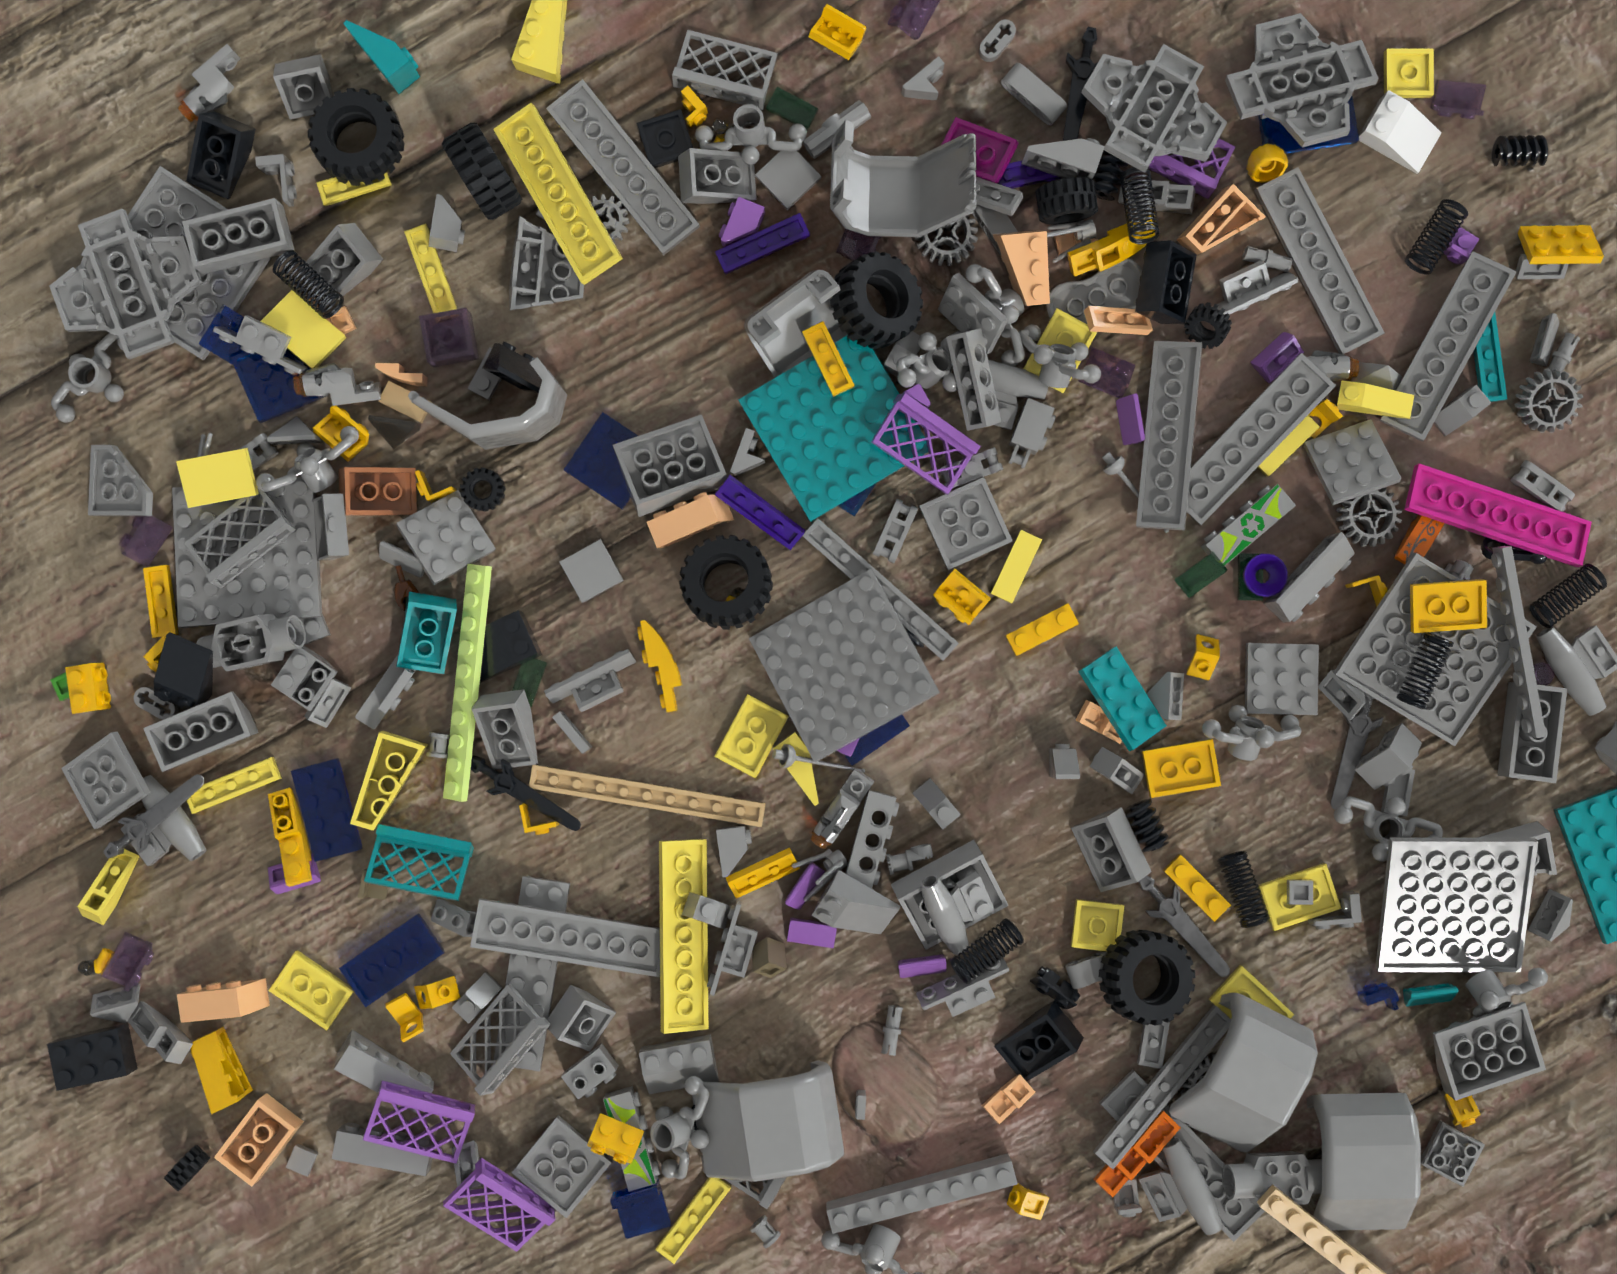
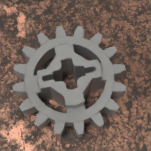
[591,194,630,244]

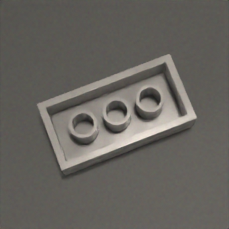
[182,198,295,274]
[1497,682,1567,783]

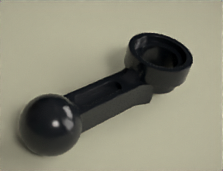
[1481,537,1547,564]

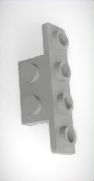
[1212,260,1299,315]
[213,315,308,375]
[544,649,636,712]
[355,655,416,729]
[707,901,758,996]
[916,955,1009,1017]

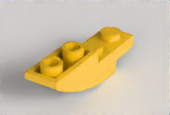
[1067,215,1155,277]
[637,620,683,712]
[268,788,312,887]

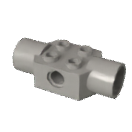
[196,614,306,672]
[1222,1151,1322,1205]

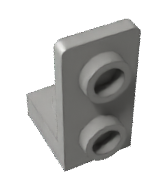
[255,154,297,207]
[1308,891,1362,930]
[431,899,477,937]

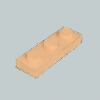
[1084,306,1153,335]

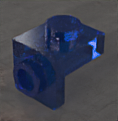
[1357,983,1399,1011]

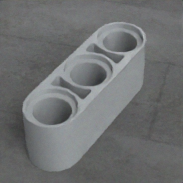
[1001,63,1067,126]
[972,204,1018,255]

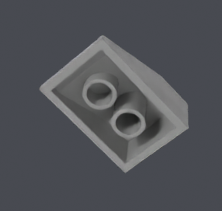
[1021,138,1105,179]
[678,148,757,204]
[298,223,383,308]
[472,689,538,770]
[812,870,901,934]

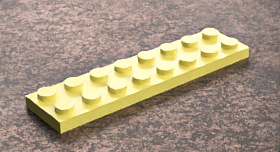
[493,103,623,285]
[659,839,709,1034]

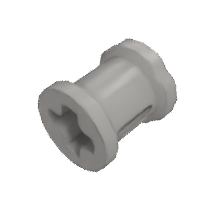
[426,732,450,758]
[750,1215,781,1249]

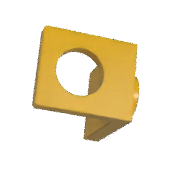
[1308,399,1343,439]
[415,470,457,503]
[1345,575,1388,606]
[1187,634,1220,680]
[519,803,559,835]
[414,976,460,1009]
[385,993,424,1042]

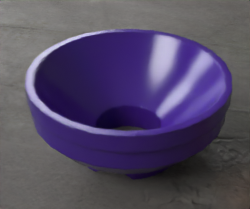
[1243,554,1288,597]

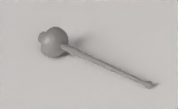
[1102,452,1169,533]
[772,744,865,773]

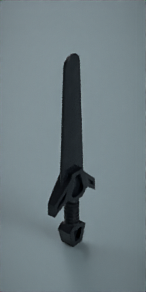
[1063,27,1098,141]
[471,755,581,831]

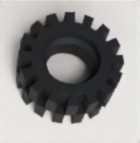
[1184,302,1232,349]
[460,467,506,512]
[164,1145,211,1191]

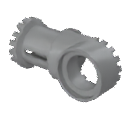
[886,844,933,875]

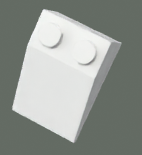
[1357,90,1442,174]

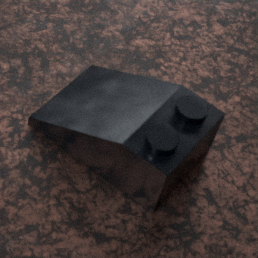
[186,111,256,199]
[482,341,542,393]
[480,610,542,683]
[154,632,213,711]
[994,1001,1084,1082]

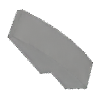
[1118,179,1196,214]
[128,1001,193,1064]

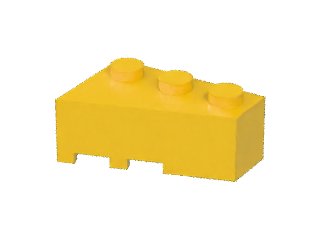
[190,1027,253,1114]

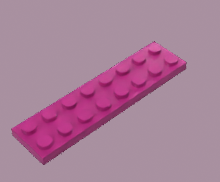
[1404,464,1592,567]

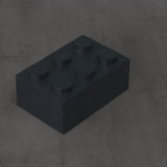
[1135,240,1197,324]
[47,1023,138,1091]

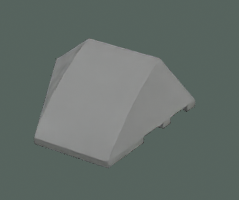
[509,216,584,311]

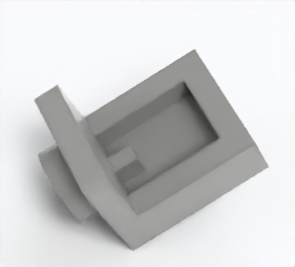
[1113,1177,1142,1217]

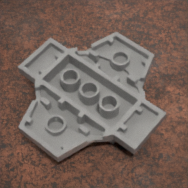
[1225,13,1379,147]
[1081,44,1227,173]
[49,209,203,359]

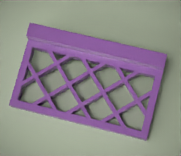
[1148,138,1235,199]
[871,393,981,494]
[363,1080,475,1164]
[443,1158,555,1252]

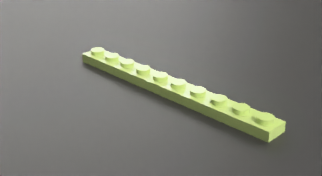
[443,564,492,802]

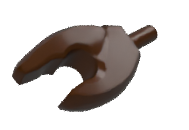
[394,565,419,611]

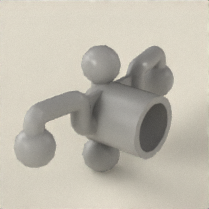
[695,103,807,165]
[966,264,1025,367]
[1019,324,1101,388]
[896,331,962,392]
[51,333,124,423]
[256,426,359,493]
[1202,705,1302,761]
[1334,796,1443,862]
[1449,968,1548,1027]
[650,1076,709,1179]
[821,1224,923,1274]

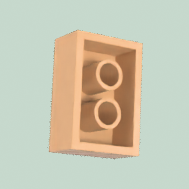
[214,1093,304,1187]

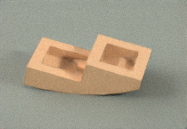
[375,363,428,387]
[1075,700,1122,744]
[981,1074,1035,1124]

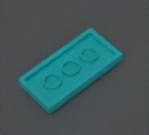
[1078,646,1167,751]

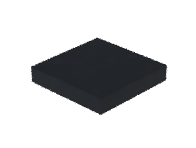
[637,109,693,168]

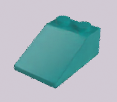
[343,20,420,94]
[396,592,457,674]

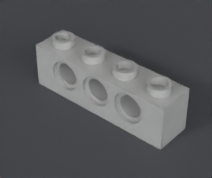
[946,328,1002,431]
[845,789,899,889]

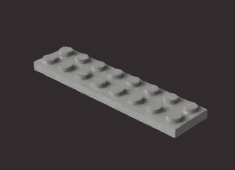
[546,79,700,256]
[1254,167,1385,354]
[1379,251,1517,442]
[1136,341,1202,531]
[1187,353,1336,525]
[494,876,570,1071]
[470,898,660,977]
[1099,1069,1265,1242]

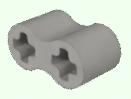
[1065,951,1108,989]

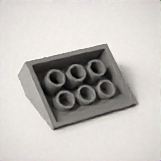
[613,414,727,517]
[891,840,1009,950]
[1433,1002,1546,1101]

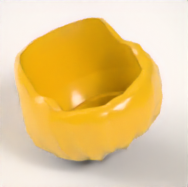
[1246,144,1288,183]

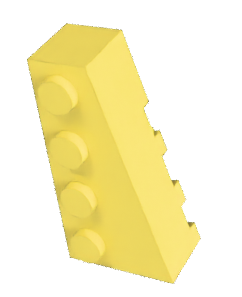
[511,0,567,84]
[350,731,429,830]

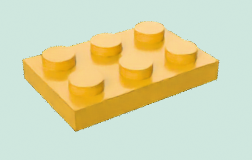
[1517,225,1604,264]
[1410,579,1487,633]
[1141,739,1221,798]

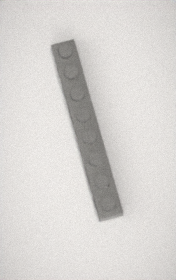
[803,518,959,661]
[1491,546,1546,738]
[1093,1005,1231,1169]

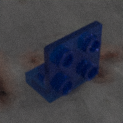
[199,304,251,369]
[610,1179,671,1239]

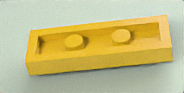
[802,321,855,397]
[143,565,179,638]
[1005,603,1079,656]
[726,847,800,899]
[1163,854,1231,922]

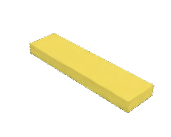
[404,224,459,320]
[187,757,282,814]
[655,1177,732,1264]

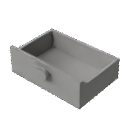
[312,494,349,561]

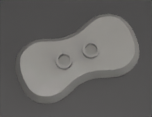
[1046,258,1142,324]

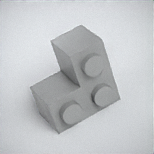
[1355,723,1422,790]

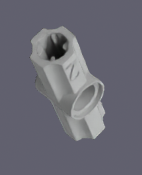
[803,100,871,159]

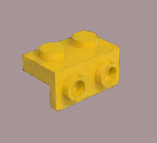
[808,4,866,60]
[313,405,369,462]
[933,569,991,625]
[65,663,111,714]
[587,1113,644,1164]

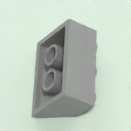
[1071,807,1152,892]
[639,1034,719,1094]

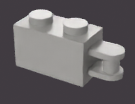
[1008,398,1056,469]

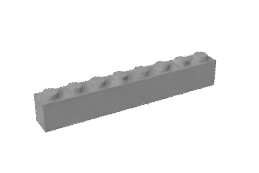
[826,1153,1018,1234]

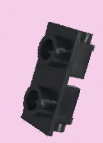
[1030,966,1080,1009]

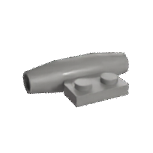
[988,360,1049,430]
[1536,625,1617,716]
[121,775,207,866]
[920,871,995,955]
[1139,1138,1223,1235]

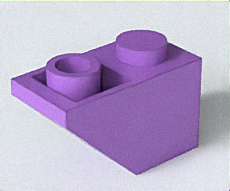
[719,197,765,247]

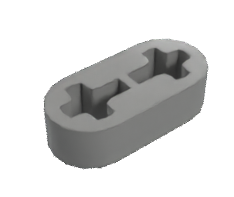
[979,19,1016,62]
[134,687,179,720]

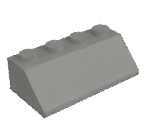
[1263,532,1355,623]
[143,691,259,772]

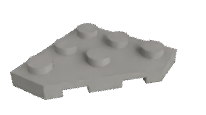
[88,445,153,516]

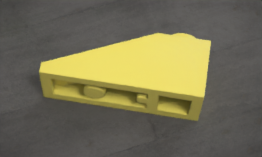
[1337,380,1414,419]
[773,731,819,806]
[77,848,139,926]

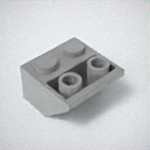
[271,646,338,711]

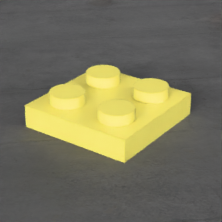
[1384,49,1434,98]
[1070,899,1124,952]

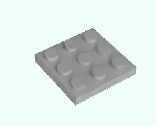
[1303,419,1401,505]
[919,477,1013,570]
[396,490,496,585]
[1245,643,1319,715]
[61,731,151,829]
[512,1115,612,1218]

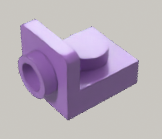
[1444,228,1479,265]

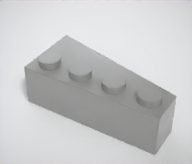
[334,1029,434,1113]

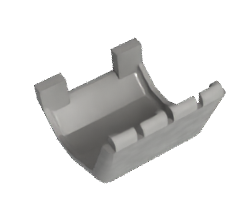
[830,120,976,237]
[744,270,848,378]
[408,357,567,450]
[1168,993,1318,1153]
[692,1060,844,1182]
[1307,1093,1421,1231]

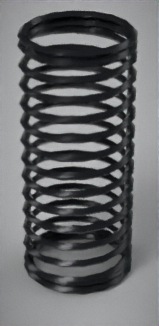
[1120,167,1160,244]
[1405,199,1468,275]
[272,250,344,319]
[1529,563,1607,628]
[1396,632,1454,709]
[1217,851,1270,928]
[950,918,1024,984]

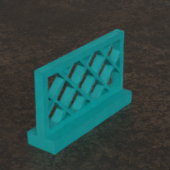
[364,824,474,901]

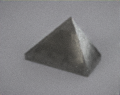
[368,415,421,449]

